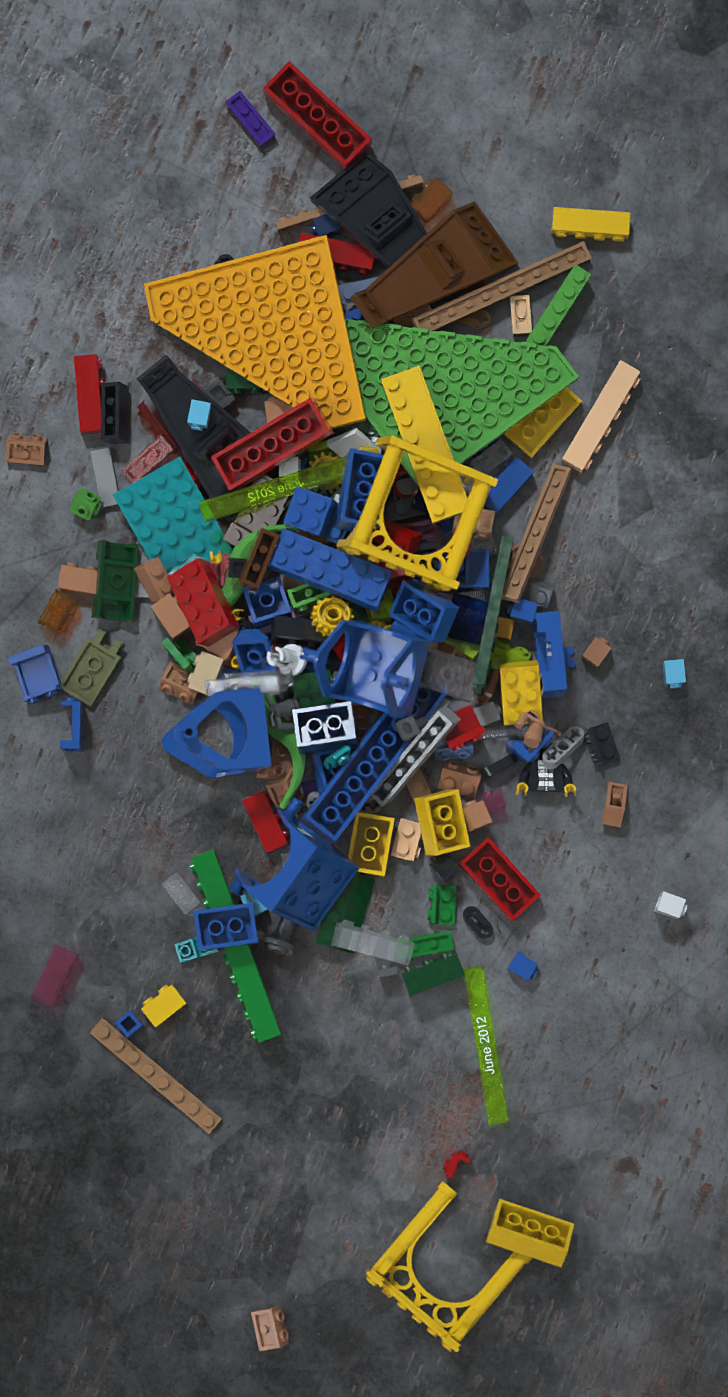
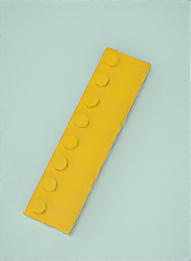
[381,365,468,524]

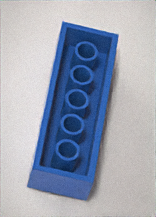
[268,528,392,612]

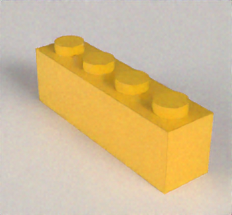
[551,207,630,242]

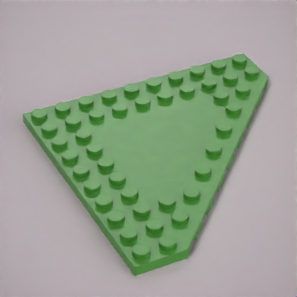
[345,318,579,489]

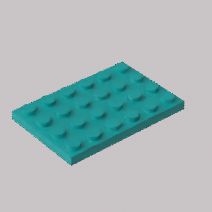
[112,456,233,595]

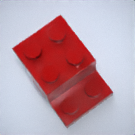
[443,704,486,751]

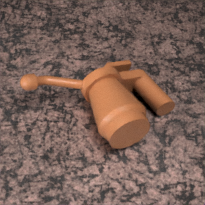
[515,710,562,748]

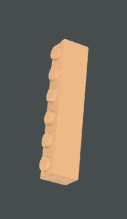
[561,360,641,473]

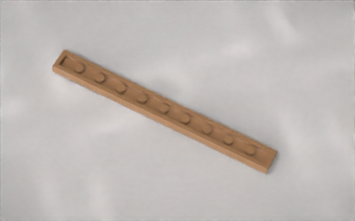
[412,241,592,331]

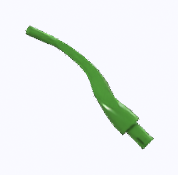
[222,524,301,608]
[255,674,306,810]

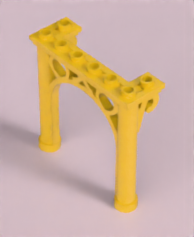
[366,1181,533,1352]

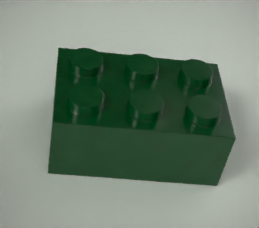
[401,951,465,996]

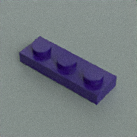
[225,91,276,147]

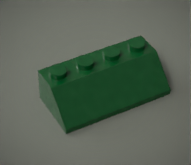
[316,873,375,954]

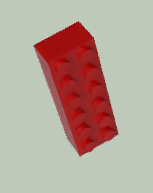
[263,61,372,170]
[211,397,334,492]

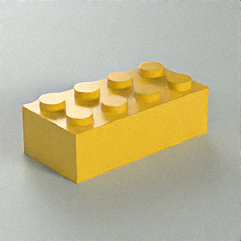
[486,1199,574,1267]

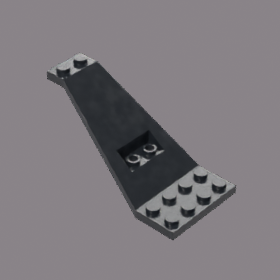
[310,151,465,309]
[136,355,281,525]

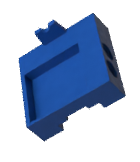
[532,611,576,699]

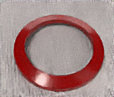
[393,470,420,498]

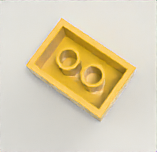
[498,660,543,725]
[414,789,470,856]
[348,812,395,877]

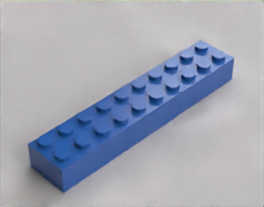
[299,671,449,845]

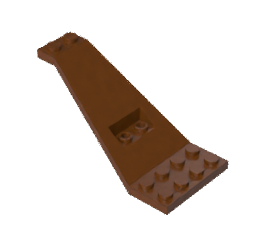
[350,201,518,329]

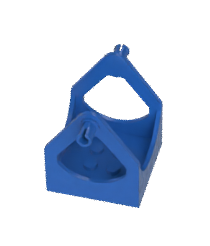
[300,620,430,718]
[162,687,271,778]
[229,797,359,931]

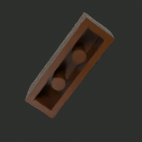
[237,528,280,592]

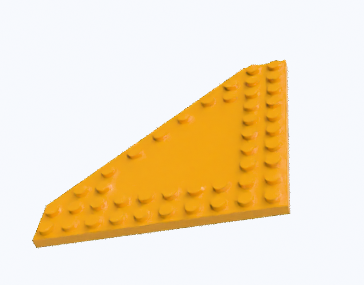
[144,235,367,429]

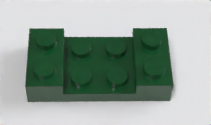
[91,540,139,622]
[291,669,336,709]

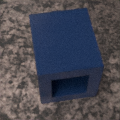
[310,214,341,238]

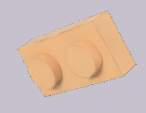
[510,295,532,335]

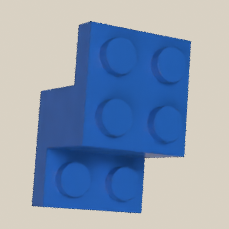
[283,486,349,544]
[430,549,489,591]

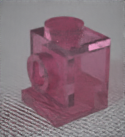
[476,788,506,812]

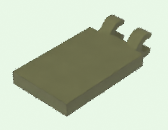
[61,628,124,707]

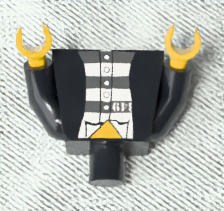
[515,748,576,797]

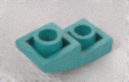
[323,746,350,770]
[174,938,220,963]

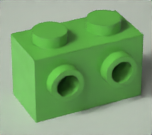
[287,584,331,614]

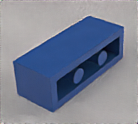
[484,457,534,517]

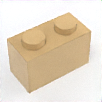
[187,651,226,696]

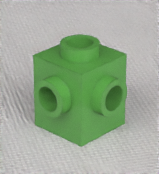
[69,487,102,521]

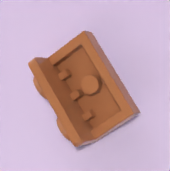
[438,760,482,798]

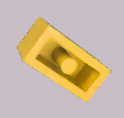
[141,984,187,1028]

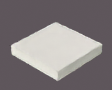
[327,428,381,461]

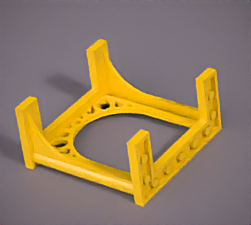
[336,435,498,592]

